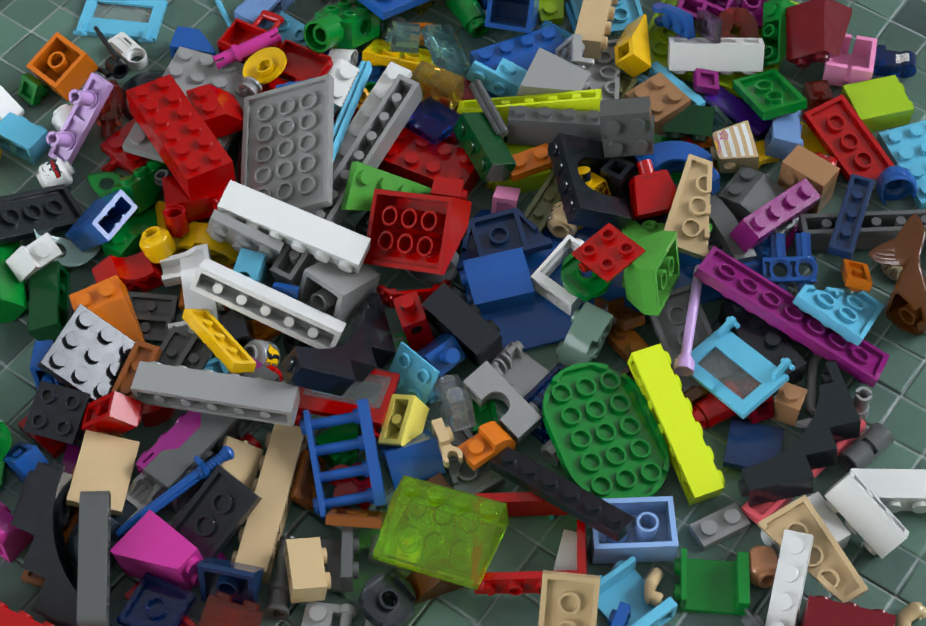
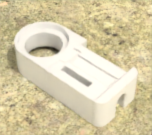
[108,32,148,71]

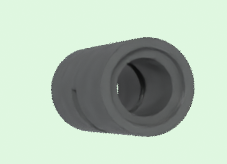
[838,423,894,473]

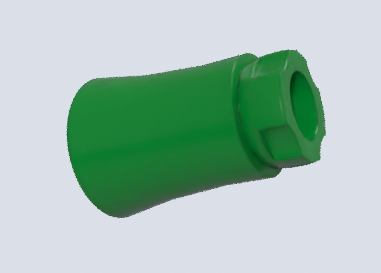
[446,0,490,38]

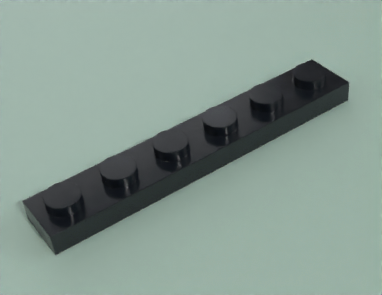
[490,446,636,542]

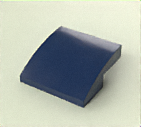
[722,418,784,470]

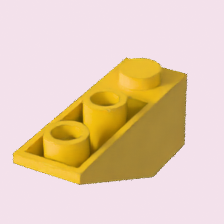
[614,14,651,78]

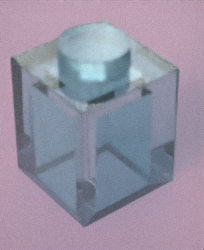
[386,21,421,54]

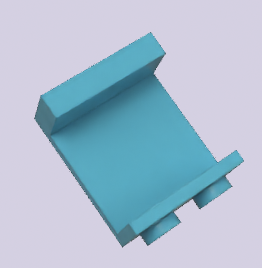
[598,556,678,626]

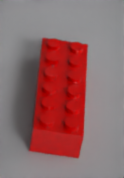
[126,74,236,201]

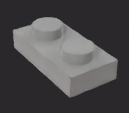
[688,502,751,551]

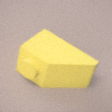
[378,394,429,447]

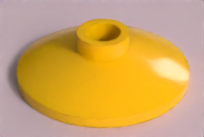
[243,47,287,85]

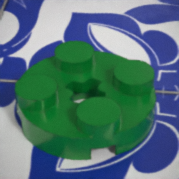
[561,253,612,301]

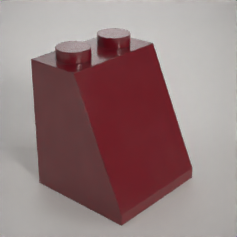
[786,0,852,68]

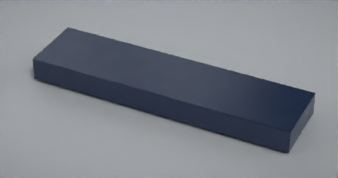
[826,173,875,260]

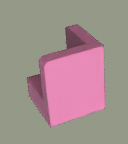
[491,185,521,214]

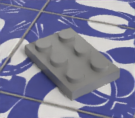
[206,209,284,265]

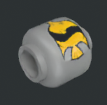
[243,339,280,367]

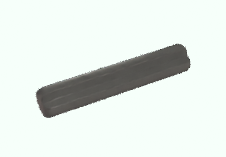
[469,79,509,138]

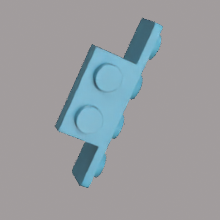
[466,58,527,97]

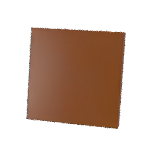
[325,508,387,529]

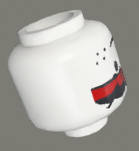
[36,157,75,188]

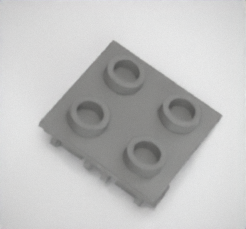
[490,340,550,398]

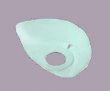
[34,229,101,268]

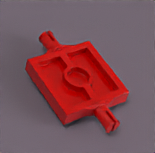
[100,118,150,175]

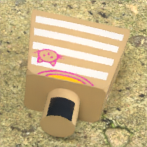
[703,120,759,173]

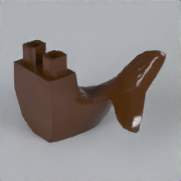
[868,214,926,335]

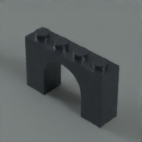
[548,133,631,231]

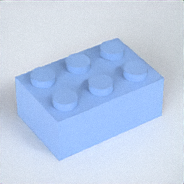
[589,496,679,564]

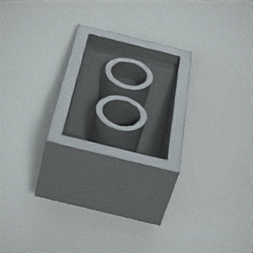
[718,165,799,239]

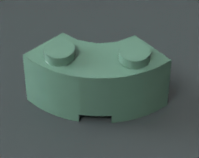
[556,301,613,369]

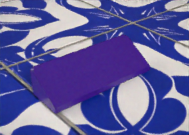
[703,87,773,137]

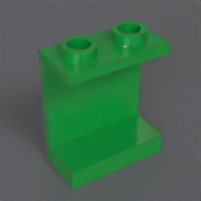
[673,548,750,616]

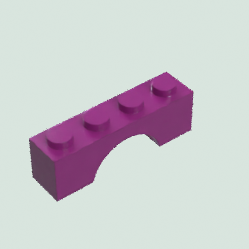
[729,178,821,253]

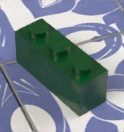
[453,112,517,182]
[27,261,70,341]

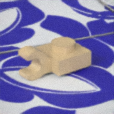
[431,417,463,468]

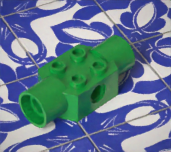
[303,0,385,53]

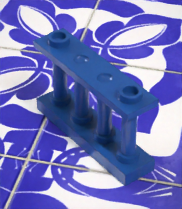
[300,398,388,521]

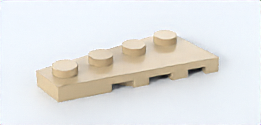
[663,154,713,260]
[757,495,868,603]

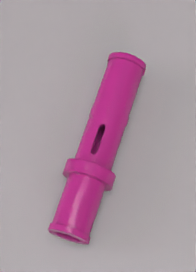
[212,27,282,70]

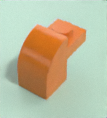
[458,421,516,471]

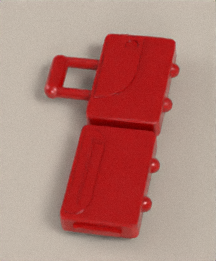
[217,10,333,82]

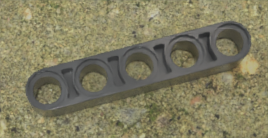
[77,491,111,626]

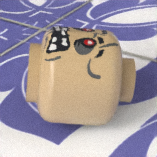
[547,202,579,239]

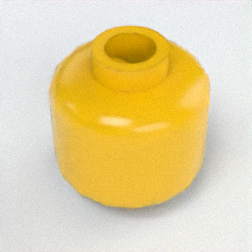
[139,226,177,264]

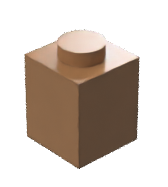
[772,382,808,427]

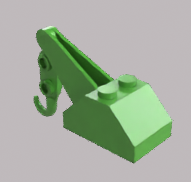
[621,219,712,316]

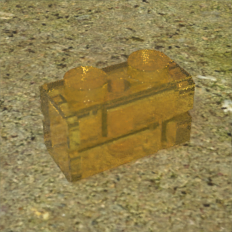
[411,61,464,110]

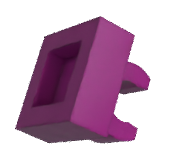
[693,68,720,95]

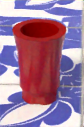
[692,380,744,430]

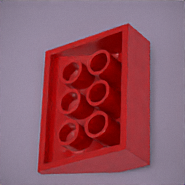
[363,189,472,275]

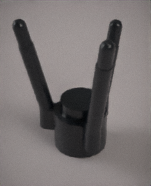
[94,26,129,79]

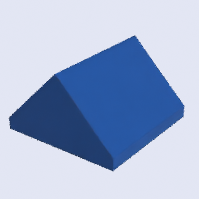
[377,429,446,492]

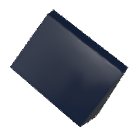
[197,557,264,612]

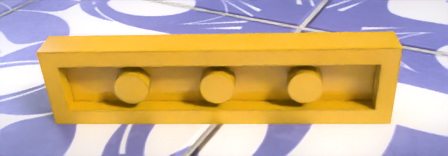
[182,308,257,374]

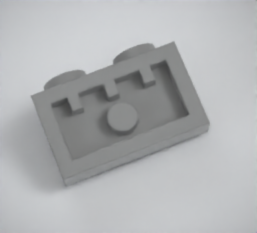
[555,34,595,70]

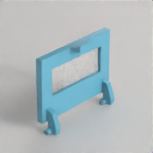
[73,0,168,43]
[690,316,795,419]

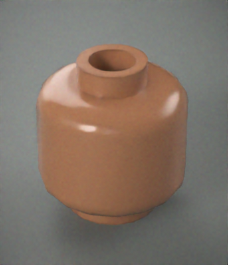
[748,545,779,588]

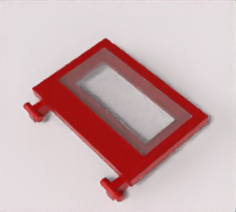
[294,369,401,439]

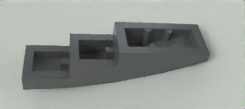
[709,194,757,263]

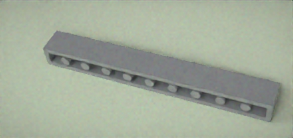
[270,74,423,286]

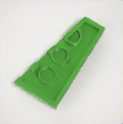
[340,161,432,211]

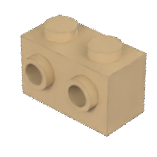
[284,537,331,603]

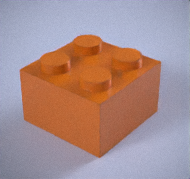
[26,32,99,101]

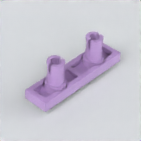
[46,73,114,165]

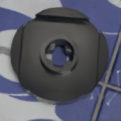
[358,573,416,626]

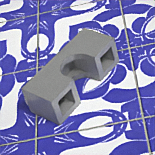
[463,361,542,445]

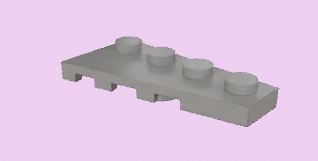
[587,39,620,100]

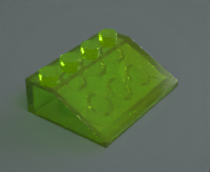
[373,475,509,590]

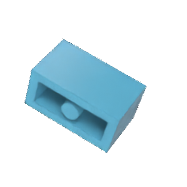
[0,112,51,164]

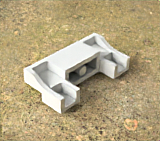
[159,244,224,334]

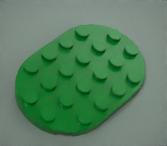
[542,362,670,499]

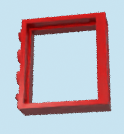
[472,492,587,596]

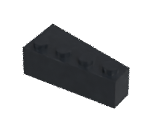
[718,299,807,397]

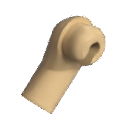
[644,568,664,607]
[897,602,926,626]

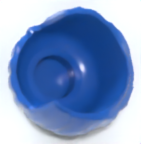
[876,165,917,205]

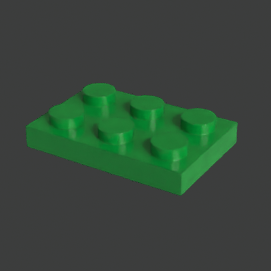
[732,68,807,121]

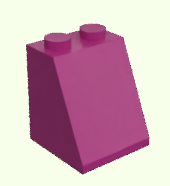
[110,510,204,591]

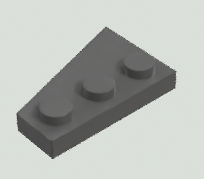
[448,419,505,509]

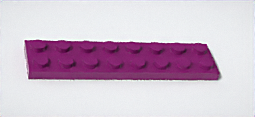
[693,246,889,388]

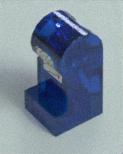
[873,44,917,78]

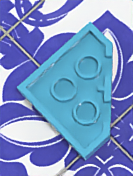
[792,284,885,346]

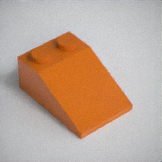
[69,275,146,342]

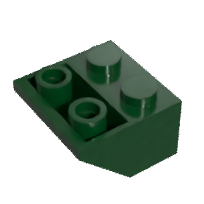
[663,105,715,142]

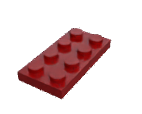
[802,94,894,182]

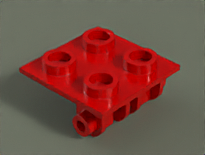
[571,223,646,283]

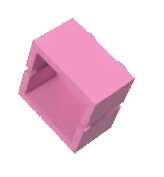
[821,34,878,87]

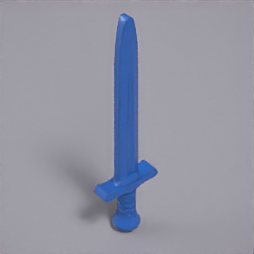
[115,446,234,537]

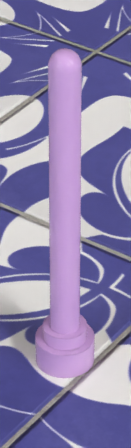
[673,264,702,377]

